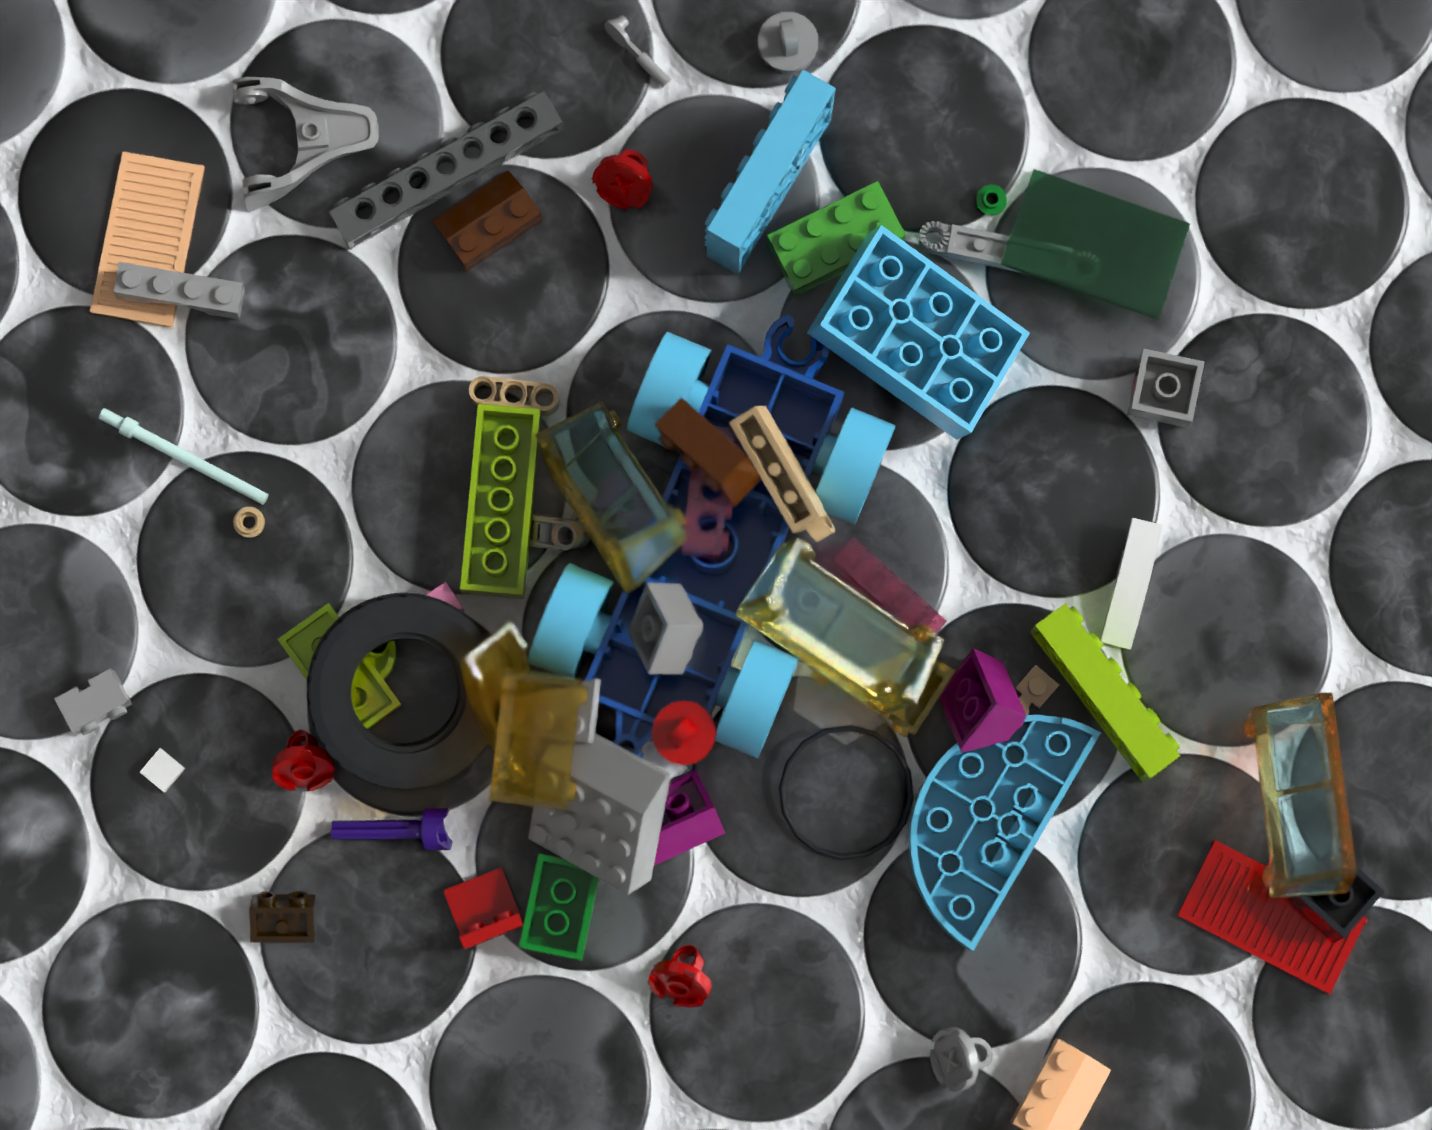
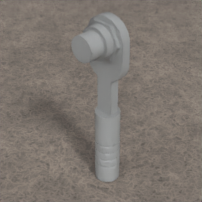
[604,15,671,88]

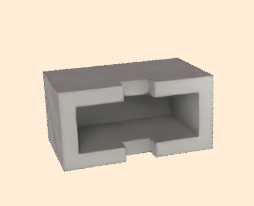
[54,669,132,735]

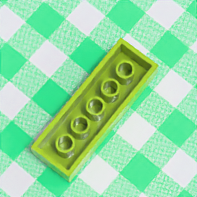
[460,404,542,599]
[1030,603,1180,782]

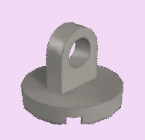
[758,12,818,73]
[930,1027,993,1092]

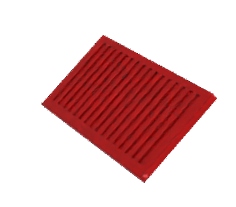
[1177,840,1367,994]

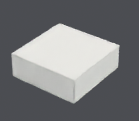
[140,748,186,792]

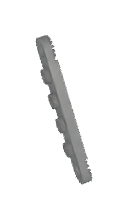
[918,221,1101,285]

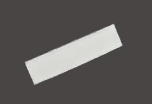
[1100,518,1163,650]

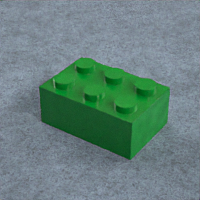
[519,854,599,961]

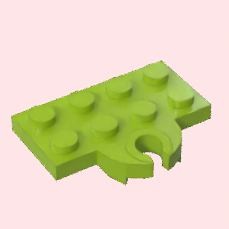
[278,603,402,729]

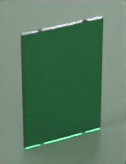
[1000,169,1191,320]

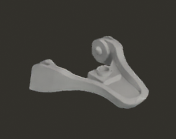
[232,77,379,213]

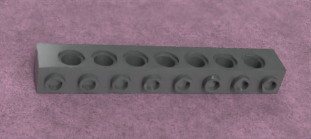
[329,91,564,250]

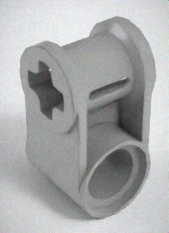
[529,514,591,550]

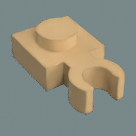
[1015,665,1059,715]

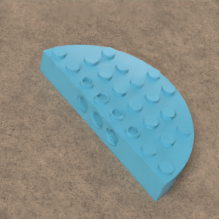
[908,715,1101,952]

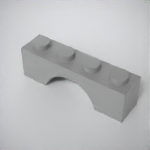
[114,262,245,320]

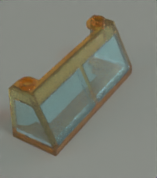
[1244,692,1357,898]

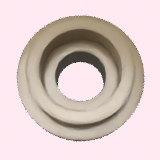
[233,507,265,538]

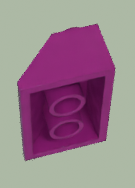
[938,648,1027,752]
[654,770,725,866]

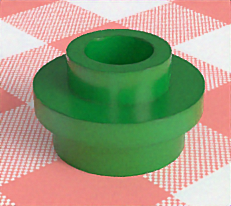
[976,185,1007,216]

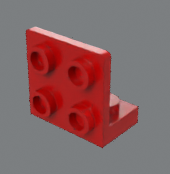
[444,868,524,949]

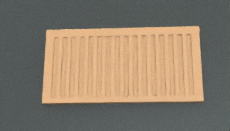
[90,152,205,328]

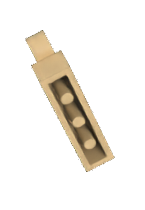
[729,406,835,542]

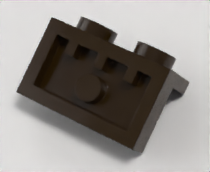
[249,891,316,942]

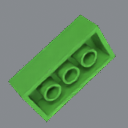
[767,181,906,297]

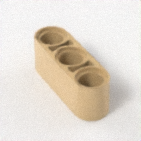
[469,376,560,416]

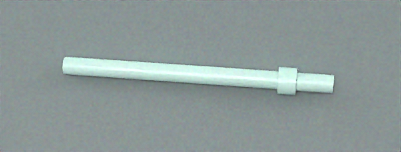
[99,408,269,505]

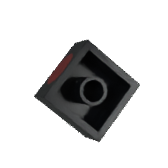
[1288,849,1385,942]

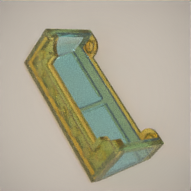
[535,401,687,594]
[735,538,944,715]

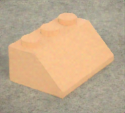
[1010,1039,1111,1130]

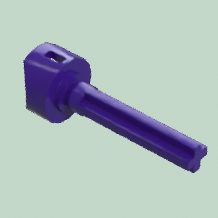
[331,808,453,850]

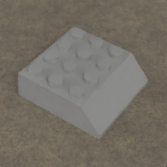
[528,733,671,895]

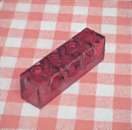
[682,426,740,559]
[832,537,947,648]

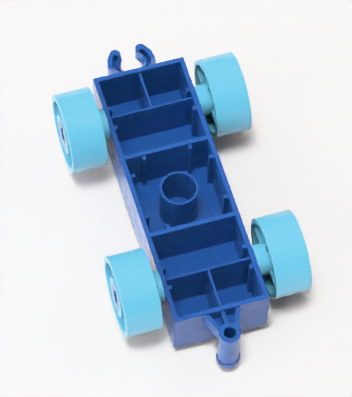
[528,315,896,758]

